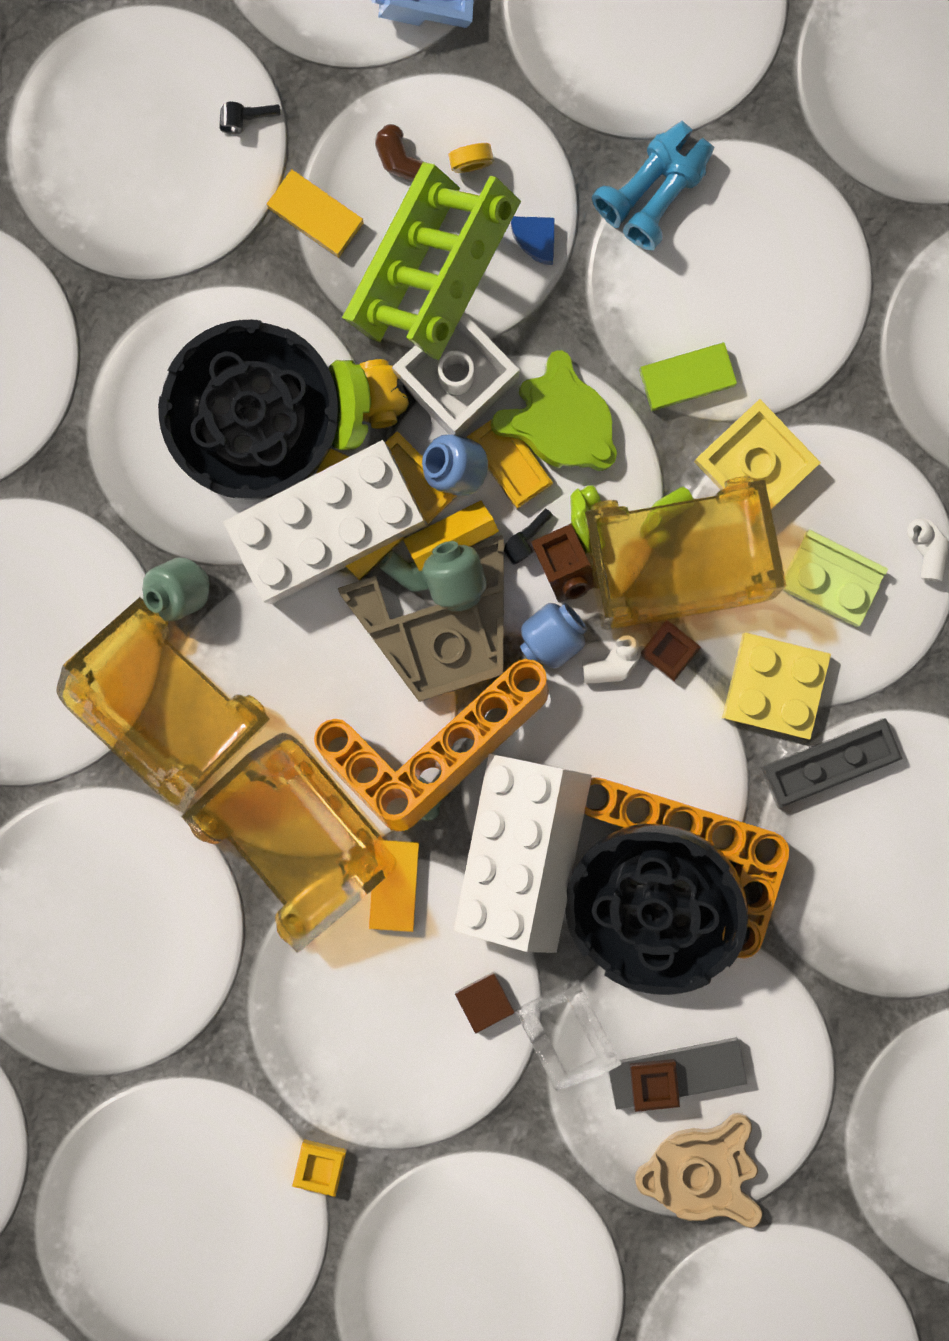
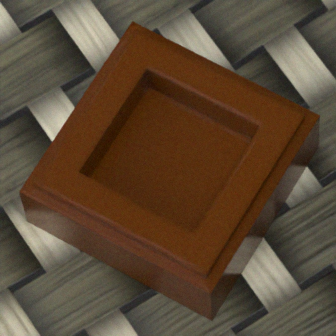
[640,620,701,682]
[455,972,515,1034]
[629,1059,680,1112]

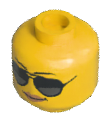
[359,359,409,429]

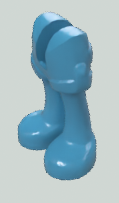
[592,121,715,250]

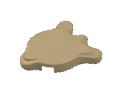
[635,1113,762,1228]

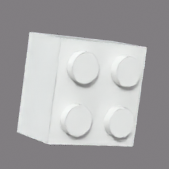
[392,313,520,436]

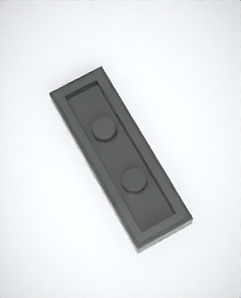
[761,718,903,808]
[607,1037,748,1110]

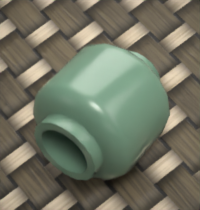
[422,541,487,611]
[142,557,209,622]

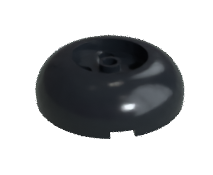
[158,319,339,500]
[565,824,748,995]

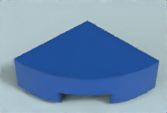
[511,216,555,265]

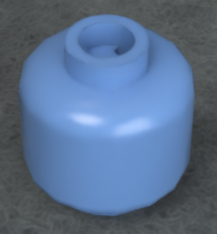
[422,434,488,496]
[520,603,587,668]

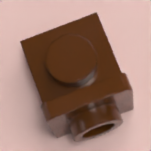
[531,524,598,603]

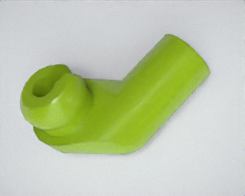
[570,485,604,553]

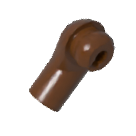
[375,124,423,182]

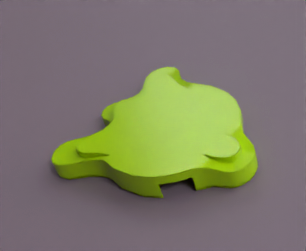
[491,350,617,471]

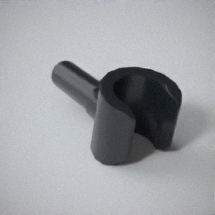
[219,101,281,134]
[504,508,553,565]

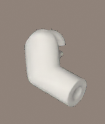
[907,518,949,582]
[582,635,641,684]

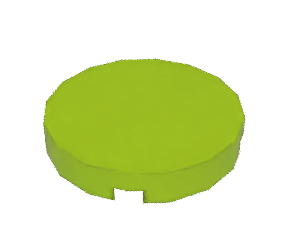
[328,360,371,450]

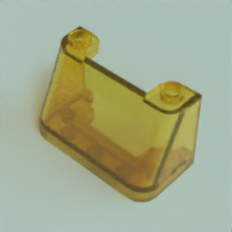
[584,476,787,630]
[56,597,270,812]
[181,733,397,953]

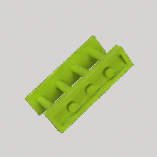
[342,162,521,360]

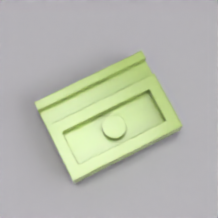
[778,529,888,627]

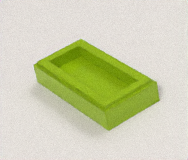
[639,342,737,412]

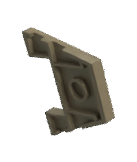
[338,535,504,702]

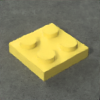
[694,399,821,525]
[722,632,831,740]

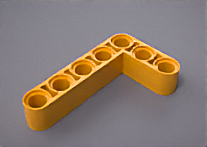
[314,659,549,831]
[584,777,789,959]

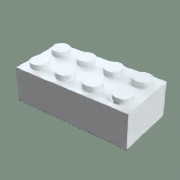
[223,440,428,604]
[453,754,592,953]

